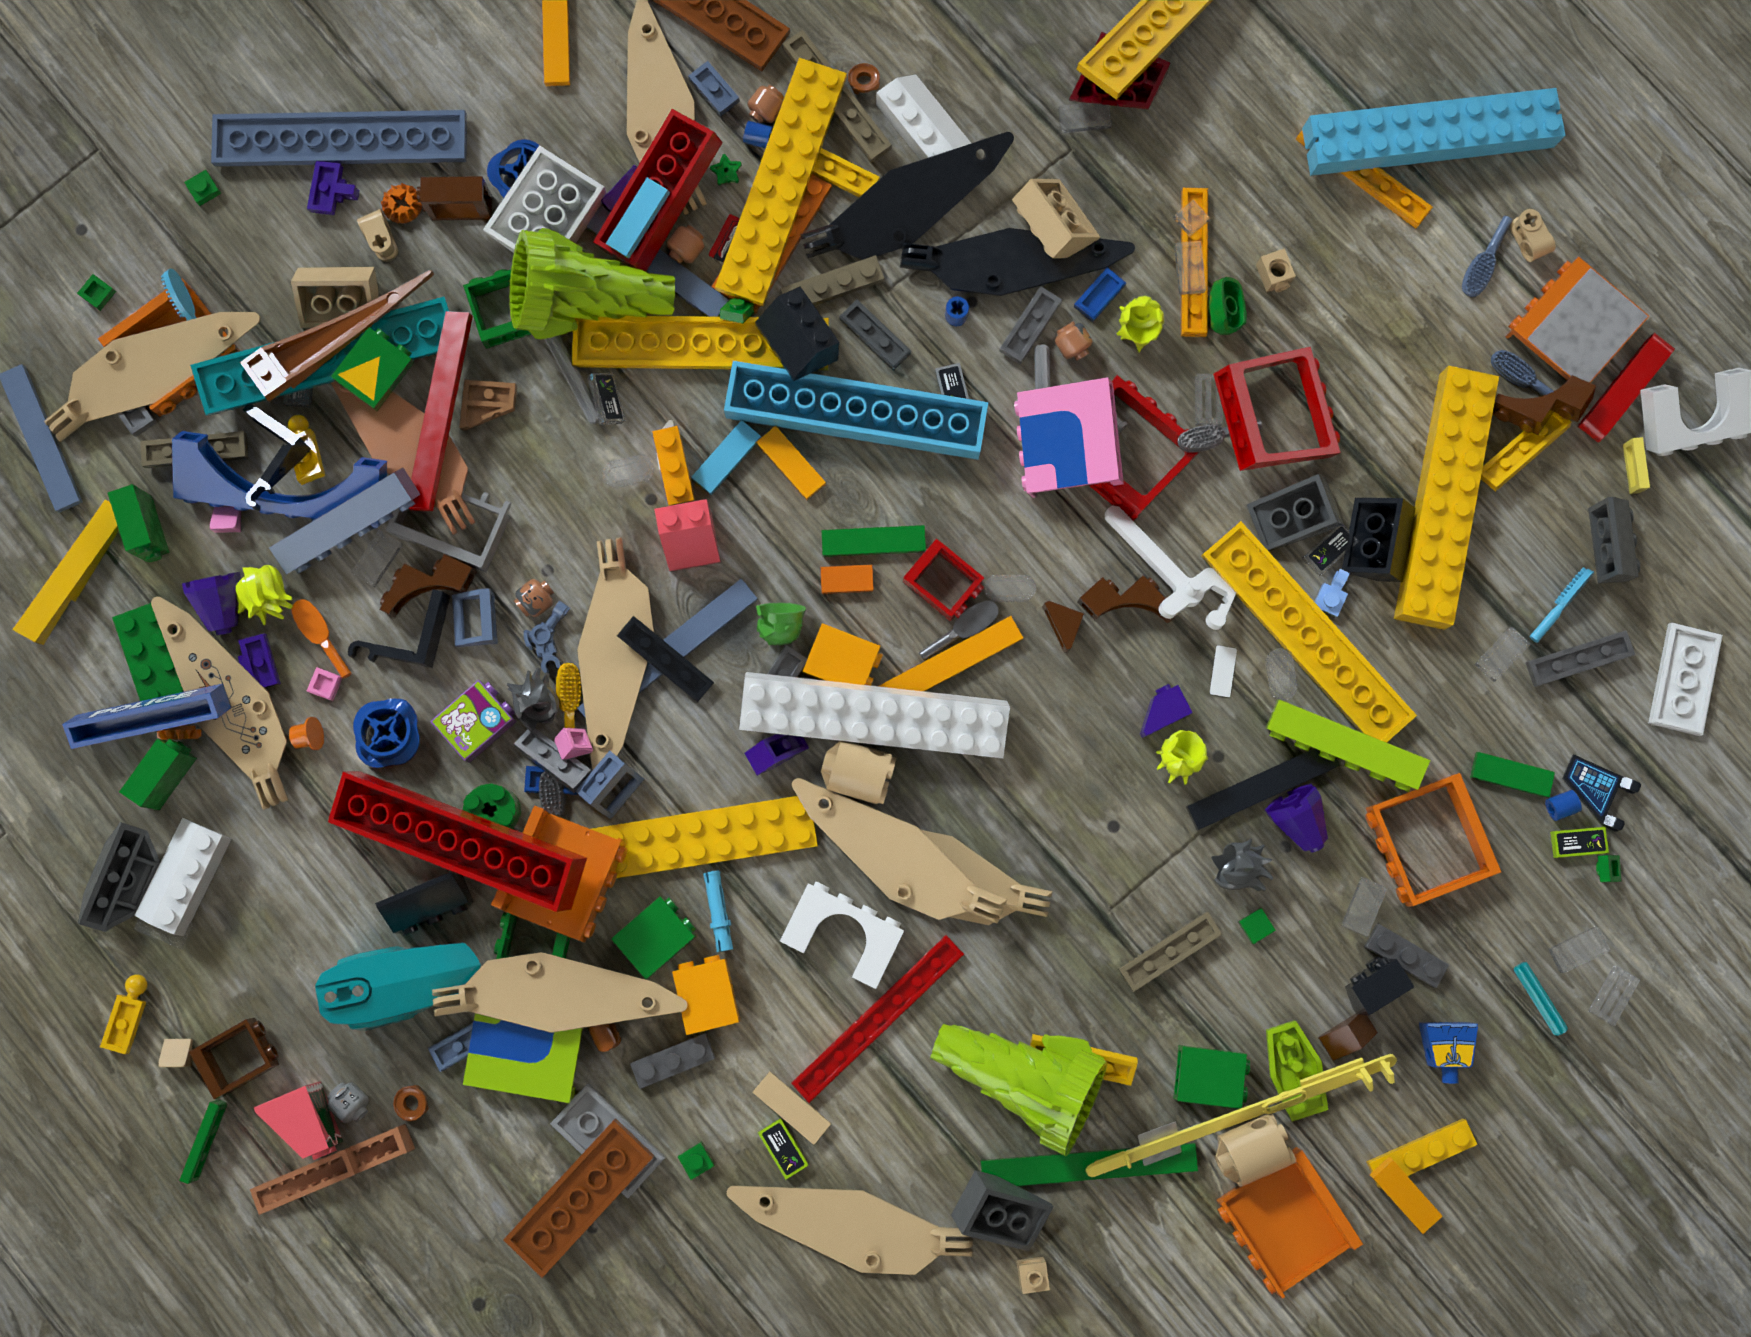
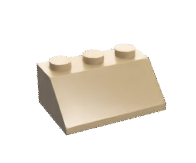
[1012,179,1100,258]
[291,267,378,328]

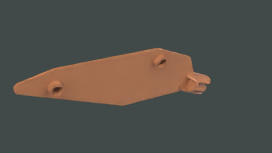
[331,381,475,535]

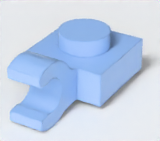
[1314,569,1350,618]

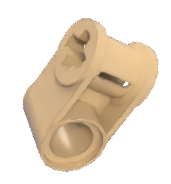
[357,209,398,262]
[1510,209,1556,262]

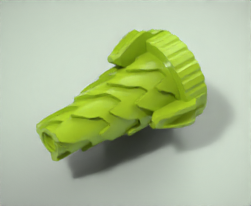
[509,228,675,339]
[930,1024,1107,1156]

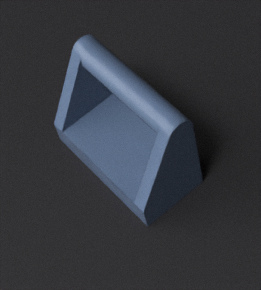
[452,588,498,647]
[575,750,644,820]

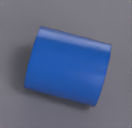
[743,121,773,149]
[945,296,969,327]
[1545,790,1582,821]

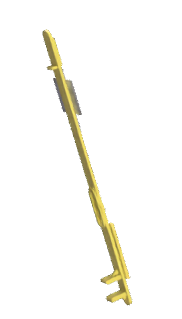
[1086,1054,1397,1177]

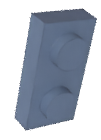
[688,61,740,117]

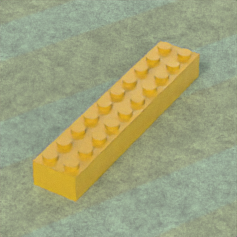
[1394,366,1499,630]

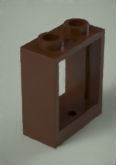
[416,176,492,221]
[189,1018,280,1099]

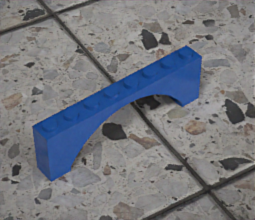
[172,431,387,529]

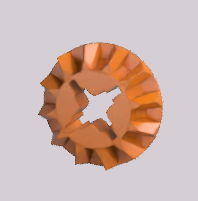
[381,183,422,224]
[157,726,202,740]

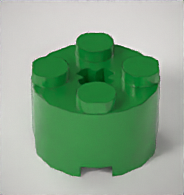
[463,783,521,830]

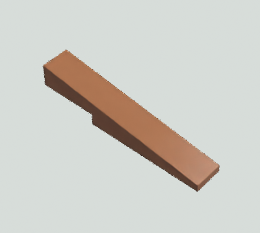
[250,1124,415,1215]

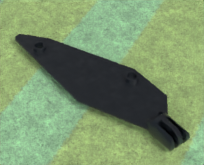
[800,132,1014,260]
[900,228,1135,296]

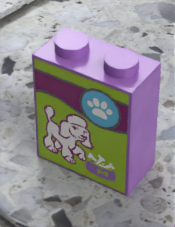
[430,680,517,763]

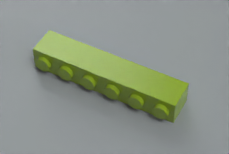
[1265,699,1431,792]

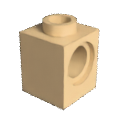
[1256,248,1296,293]
[1016,1257,1050,1294]

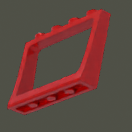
[1213,346,1341,471]
[1088,375,1199,521]

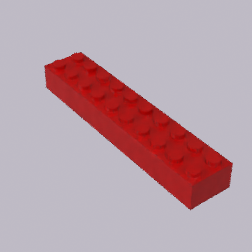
[328,771,587,912]

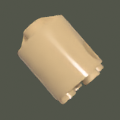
[821,741,896,804]
[1215,1114,1296,1187]

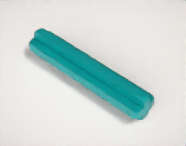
[1514,962,1568,1036]

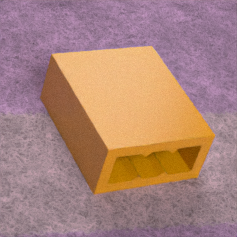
[803,623,883,686]
[672,955,741,1035]

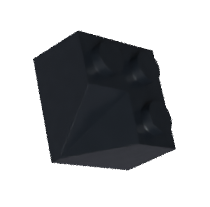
[1345,957,1414,1016]

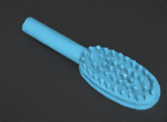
[161,268,196,321]
[1529,567,1594,643]

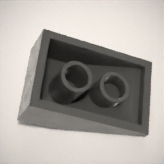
[1247,474,1344,551]
[951,1170,1054,1251]

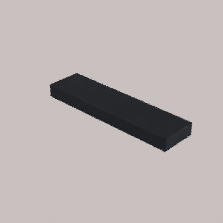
[616,616,714,702]

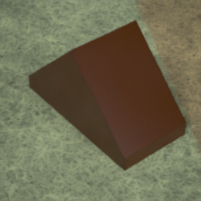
[1042,601,1084,653]
[1318,1014,1378,1061]

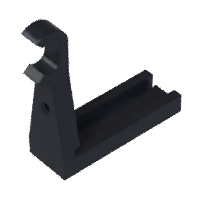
[243,404,311,511]
[348,589,451,668]

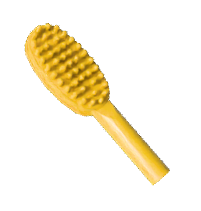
[556,663,581,728]

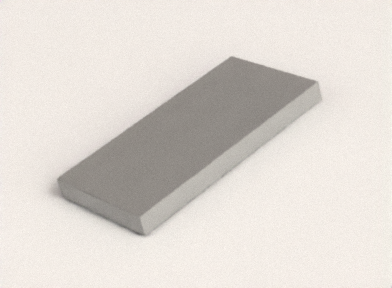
[550,1083,666,1199]

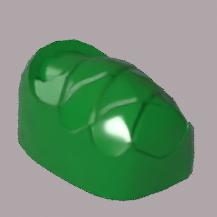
[1209,277,1247,335]

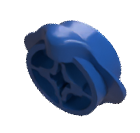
[487,139,539,198]
[353,698,420,768]

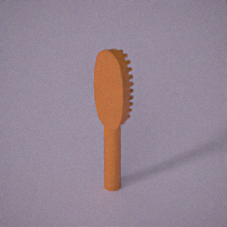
[291,599,352,679]

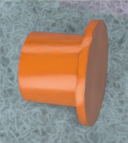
[289,717,324,750]

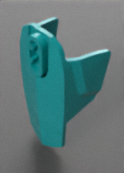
[315,943,481,1031]

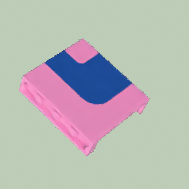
[1014,377,1124,498]

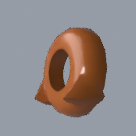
[848,63,880,95]
[393,1085,429,1121]

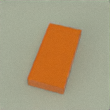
[821,565,873,594]

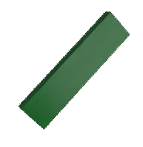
[821,525,926,557]

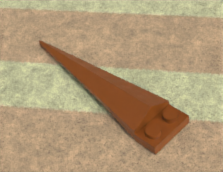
[240,270,434,401]

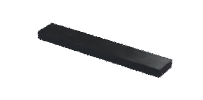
[1186,748,1340,830]

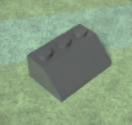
[1588,497,1640,584]

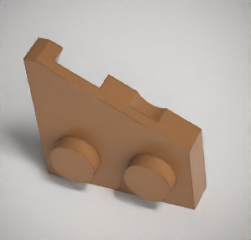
[459,380,517,430]

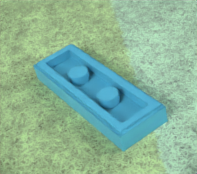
[606,178,670,258]
[691,420,761,495]

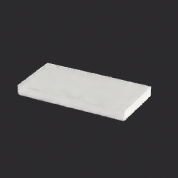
[1648,623,1723,736]

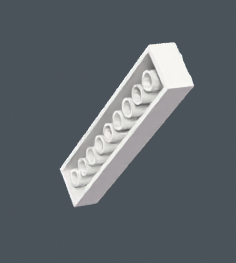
[739,672,1010,758]

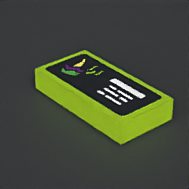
[1550,827,1609,858]
[758,1118,809,1180]

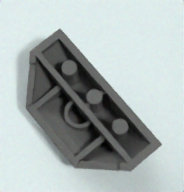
[78,822,160,932]

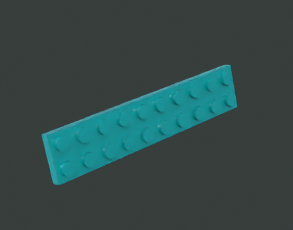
[190,296,449,416]

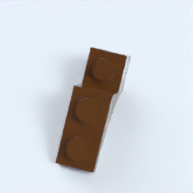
[1493,375,1596,435]
[379,554,477,618]
[1077,575,1179,624]

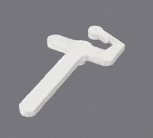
[1105,506,1236,630]

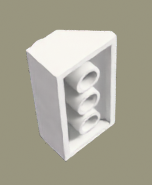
[876,75,971,160]
[135,818,231,936]

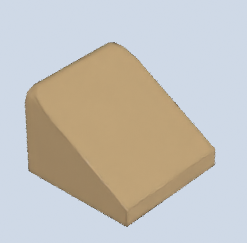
[159,1039,193,1067]

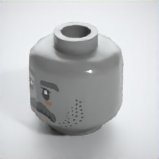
[327,1082,369,1123]

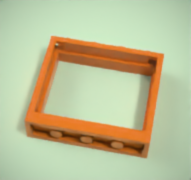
[1365,773,1501,907]

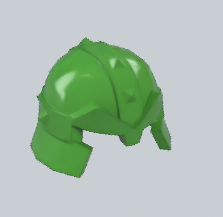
[756,603,806,645]

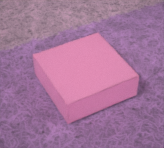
[307,667,343,701]

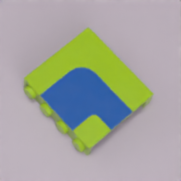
[463,1013,583,1103]

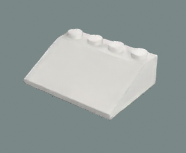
[483,145,606,253]

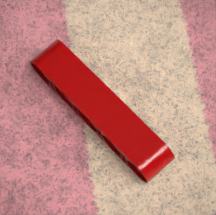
[1577,332,1675,443]

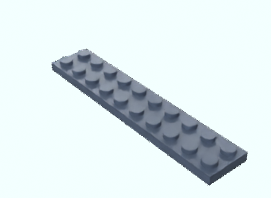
[211,110,467,166]

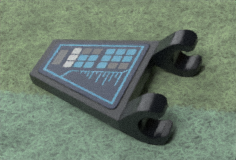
[1562,754,1641,832]

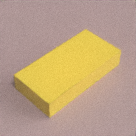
[1623,437,1650,494]

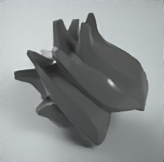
[507,667,559,732]
[1211,839,1273,891]

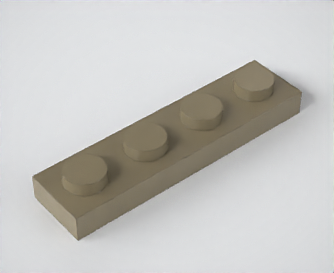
[780,255,884,306]
[140,431,248,469]
[1118,911,1222,992]

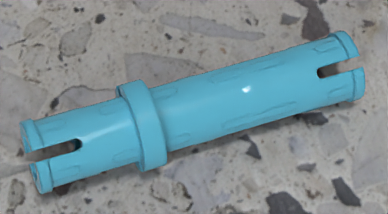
[703,870,734,952]

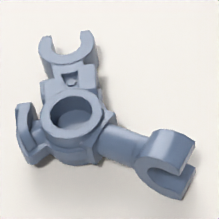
[524,601,571,673]

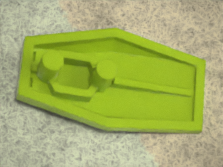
[1266,1020,1328,1122]

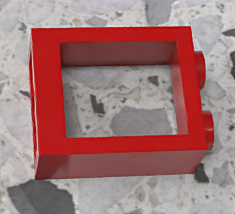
[903,538,985,621]

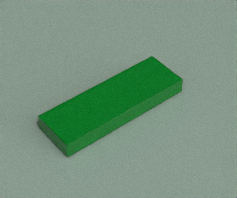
[1470,752,1555,798]
[179,1100,227,1184]

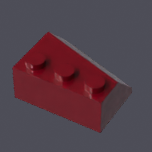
[1069,32,1170,110]

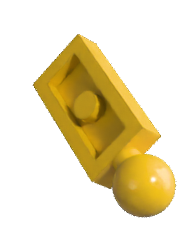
[288,415,326,485]
[100,974,148,1055]

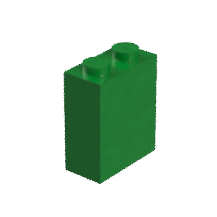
[107,484,170,562]
[119,738,197,810]
[611,896,697,979]
[1173,1045,1250,1109]

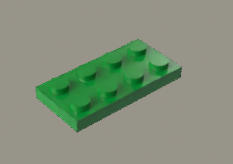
[112,603,184,701]

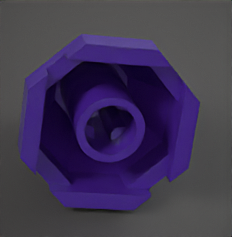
[182,572,241,636]
[1265,784,1328,853]

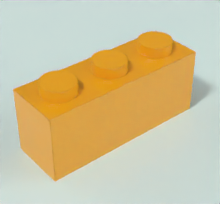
[652,426,695,506]

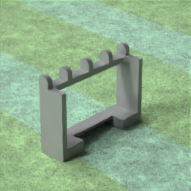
[386,484,511,573]

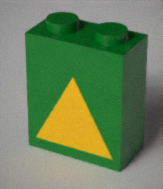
[331,327,414,411]

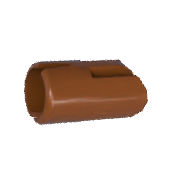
[587,1023,621,1052]

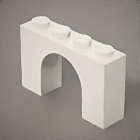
[1641,368,1751,456]
[780,881,904,989]

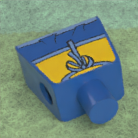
[1419,1022,1478,1084]

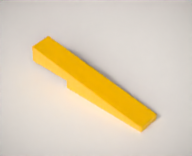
[12,500,119,645]

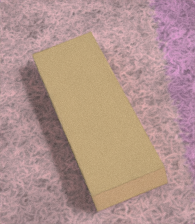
[752,1071,831,1145]

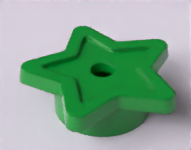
[709,154,742,186]

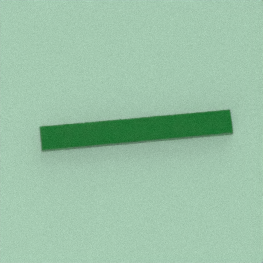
[980,1143,1198,1186]

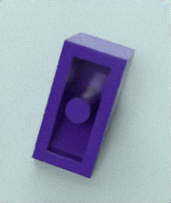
[1140,684,1193,738]
[744,734,809,776]

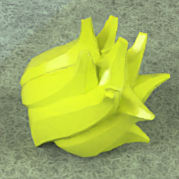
[1116,296,1164,353]
[236,565,293,625]
[1156,730,1208,785]

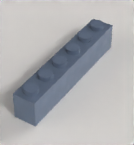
[269,468,421,575]

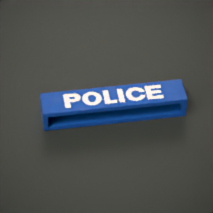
[62,684,231,749]

